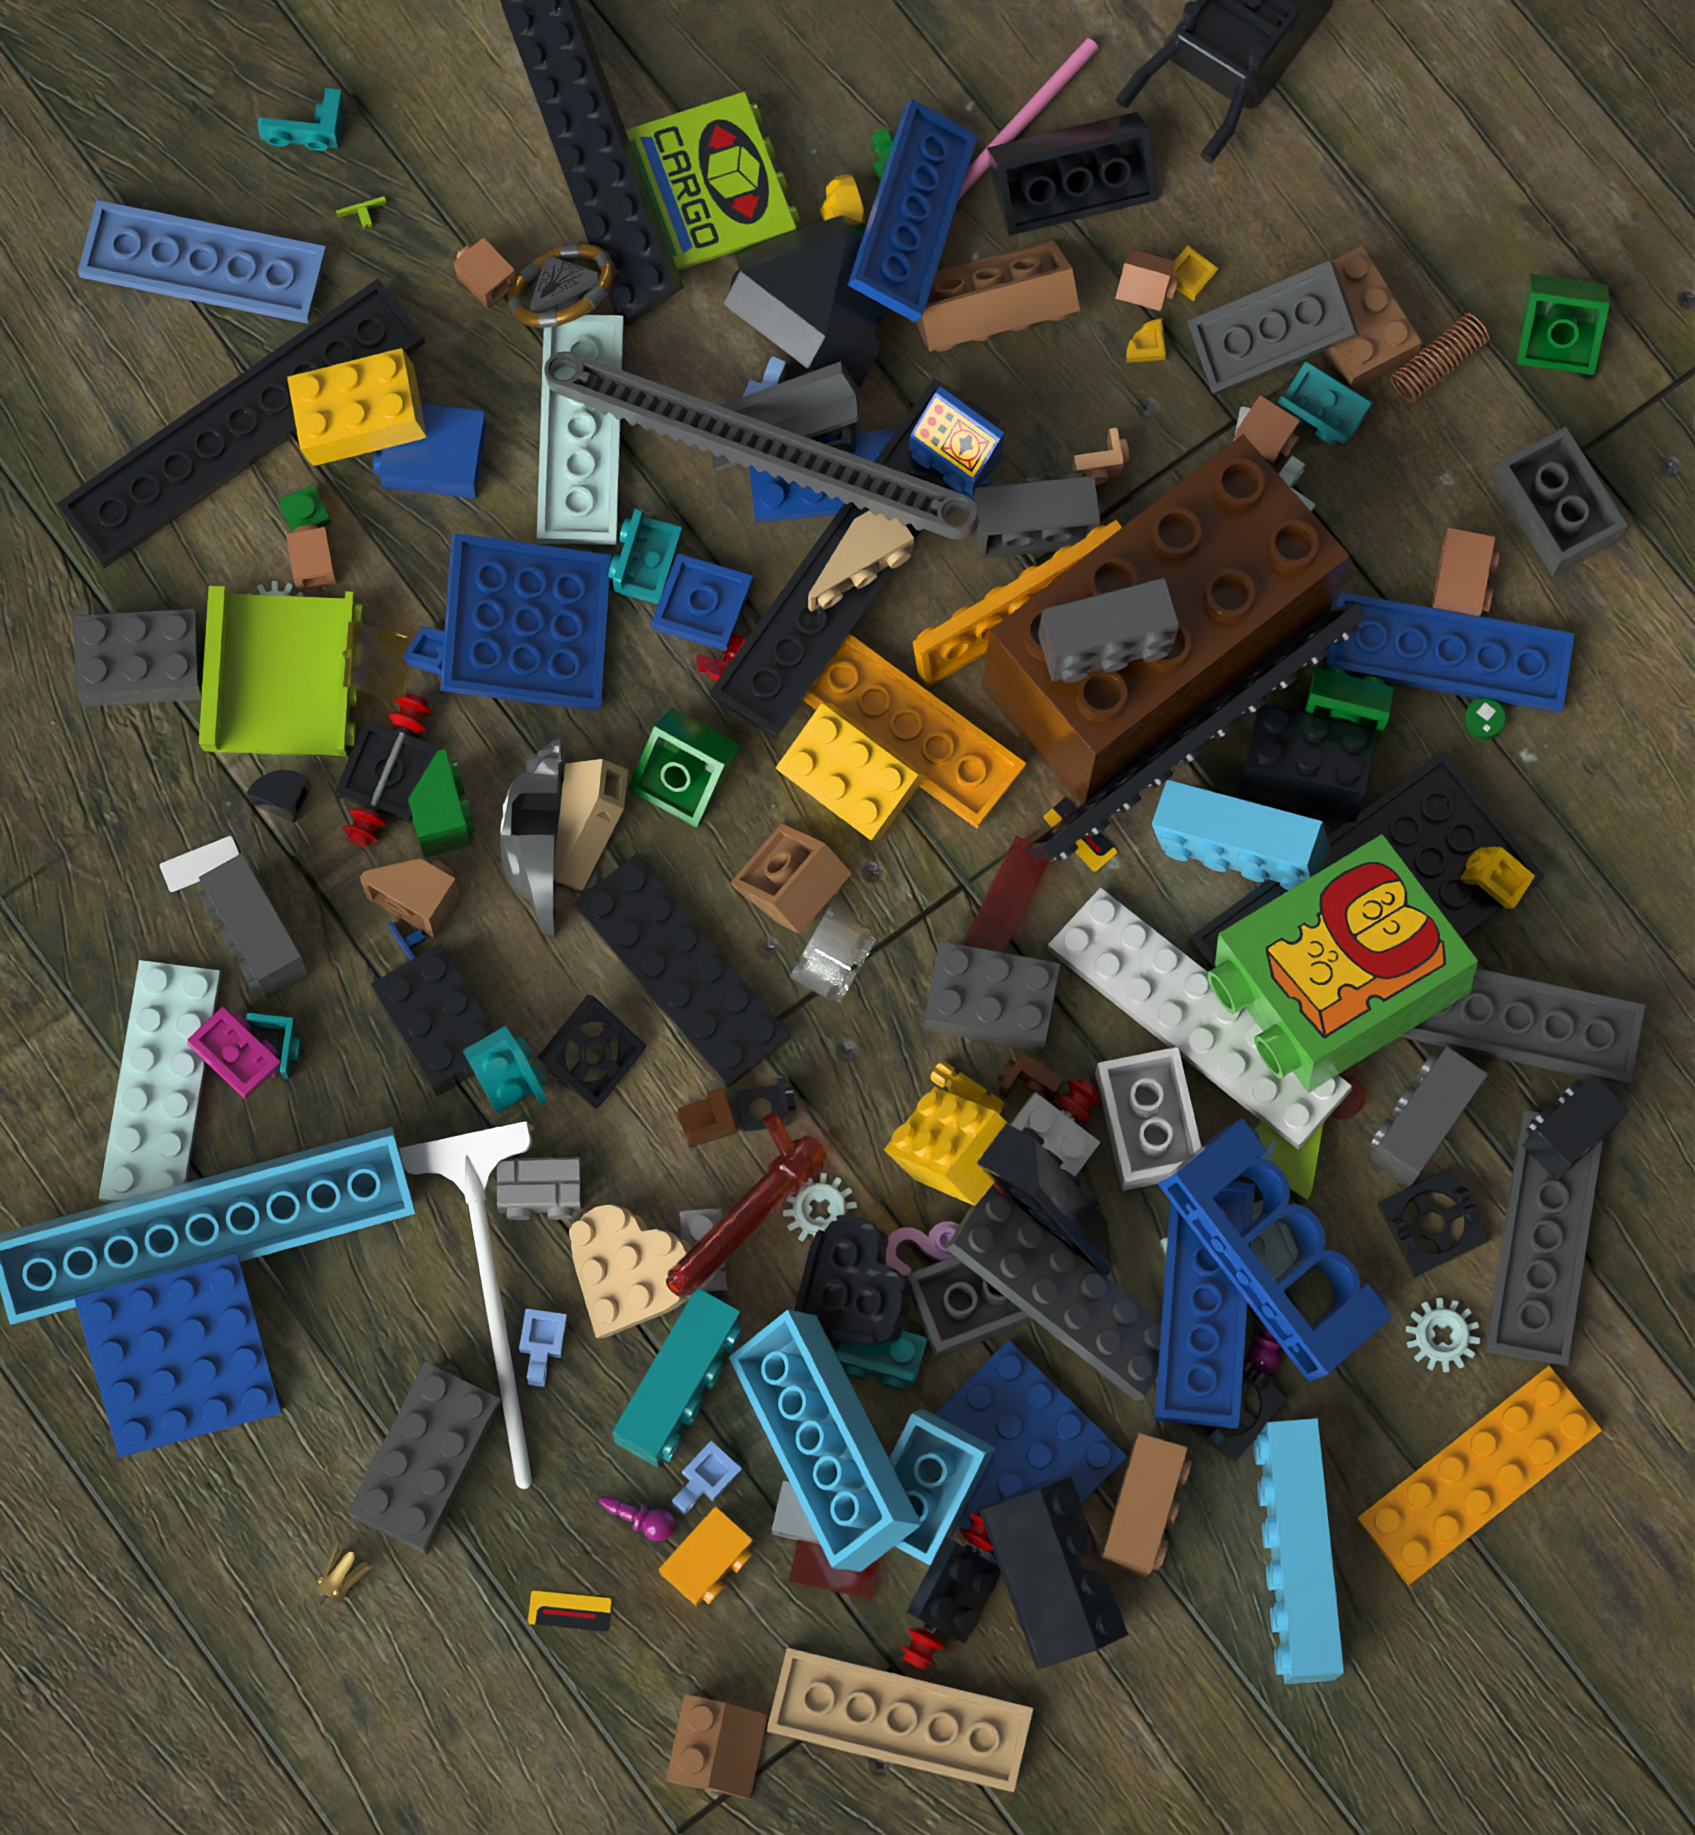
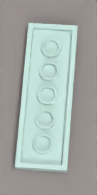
[537,315,623,545]
[98,960,222,1203]

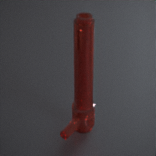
[666,1112,827,1297]

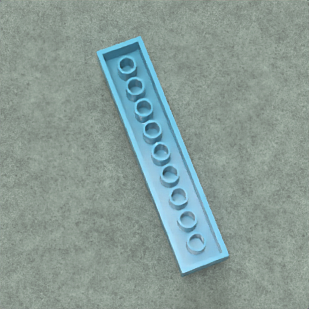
[0,1127,415,1325]

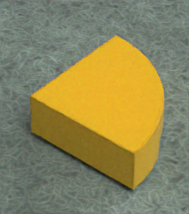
[1126,318,1166,363]

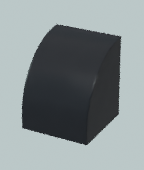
[246,770,311,823]

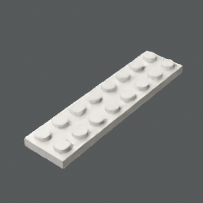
[1048,887,1352,1150]

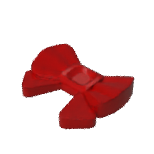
[696,636,747,682]

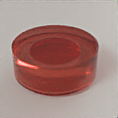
[1331,1077,1365,1119]

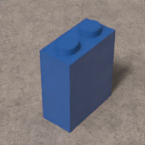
[373,404,487,499]

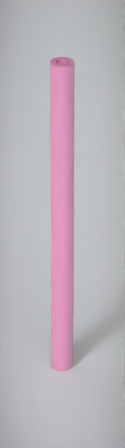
[958,38,1098,201]

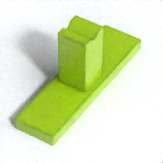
[336,196,386,230]

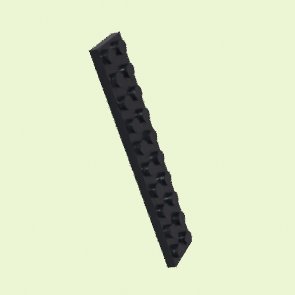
[500,0,684,325]
[56,279,426,569]
[709,378,1000,740]
[1025,603,1367,862]

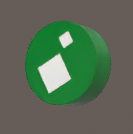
[1464,698,1505,740]

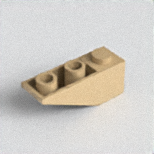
[808,510,914,612]
[553,759,628,891]

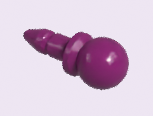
[1248,1326,1282,1375]
[599,1497,675,1542]

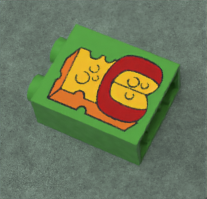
[1207,834,1478,1093]

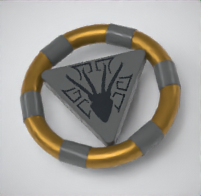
[508,243,616,328]

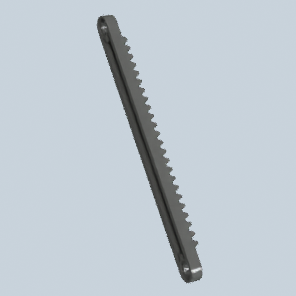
[544,351,979,540]

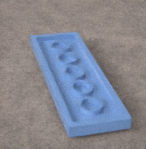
[78,200,327,324]

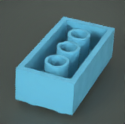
[1152,780,1330,890]

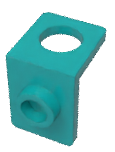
[246,1013,302,1080]

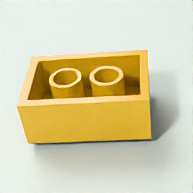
[287,348,427,466]
[775,703,927,840]
[884,1087,1008,1206]

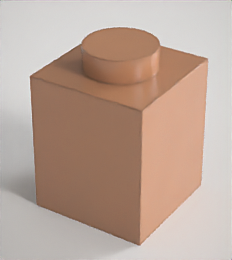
[454,237,516,309]
[1115,249,1179,311]
[1234,395,1300,464]
[286,525,337,591]

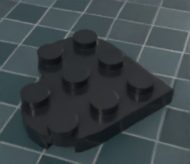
[794,1214,912,1346]

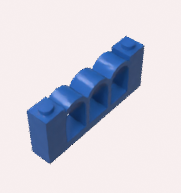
[1158,1118,1393,1383]

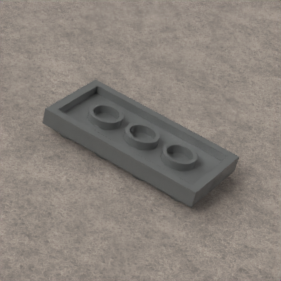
[1187,260,1360,395]

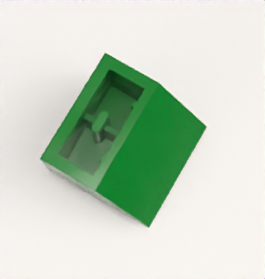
[408,749,476,858]

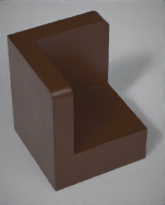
[678,1087,736,1148]

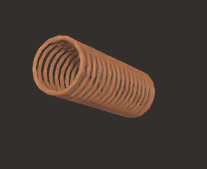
[1391,313,1490,403]

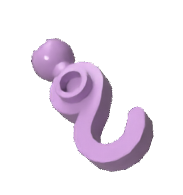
[886,1221,959,1278]

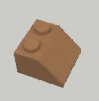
[730,823,852,934]
[360,858,461,939]
[666,1694,768,1799]

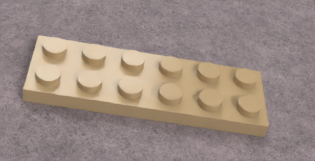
[767,1648,1033,1792]

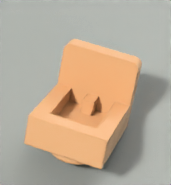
[1072,427,1129,485]

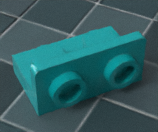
[463,1026,548,1113]
[836,1331,927,1391]

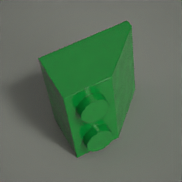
[1516,274,1610,375]
[1303,666,1394,743]
[627,708,742,828]

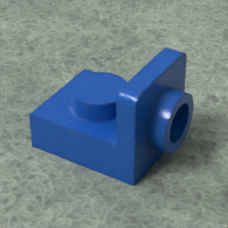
[402,626,445,677]

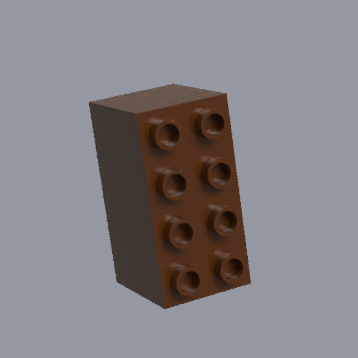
[982,434,1350,804]

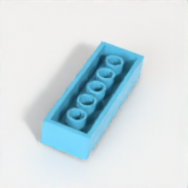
[729,1310,922,1572]
[1253,1418,1344,1684]

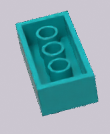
[612,1287,744,1468]

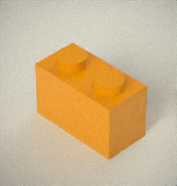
[659,1506,754,1607]

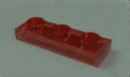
[963,835,1049,953]

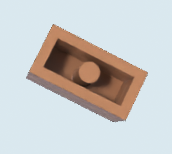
[1431,528,1500,616]

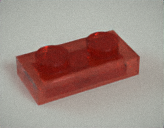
[789,1540,880,1600]

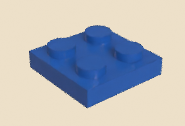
[651,553,754,652]

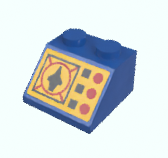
[909,386,1005,496]

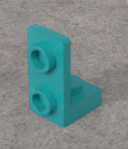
[257,88,344,151]

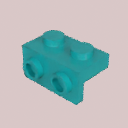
[1277,361,1374,446]
[608,508,682,604]

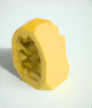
[820,174,867,224]

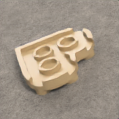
[569,1204,697,1338]

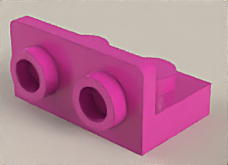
[187,1007,281,1100]

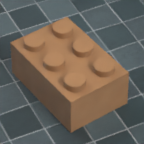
[1322,245,1422,391]
[1100,1433,1192,1578]

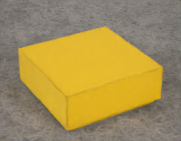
[1172,245,1219,302]

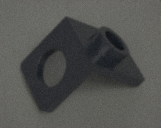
[737,1075,796,1132]

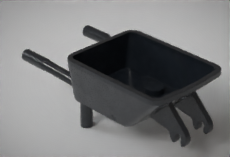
[1116,0,1333,163]

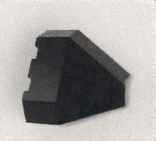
[723,215,888,388]

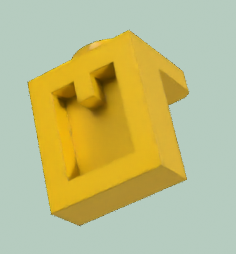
[1461,847,1535,909]

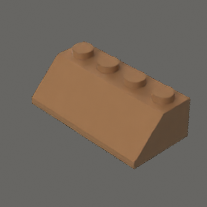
[916,240,1080,352]

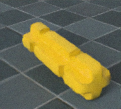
[930,1061,1005,1115]

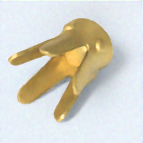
[313,1541,372,1605]

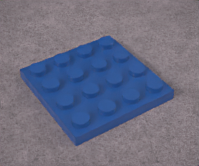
[440,533,611,711]
[74,1252,281,1458]
[934,1340,1127,1564]

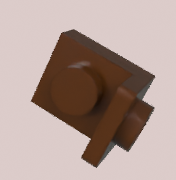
[997,1053,1064,1100]

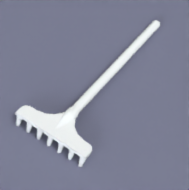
[399,1121,534,1489]

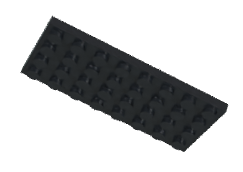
[1189,751,1545,970]

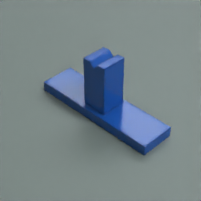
[388,921,426,961]

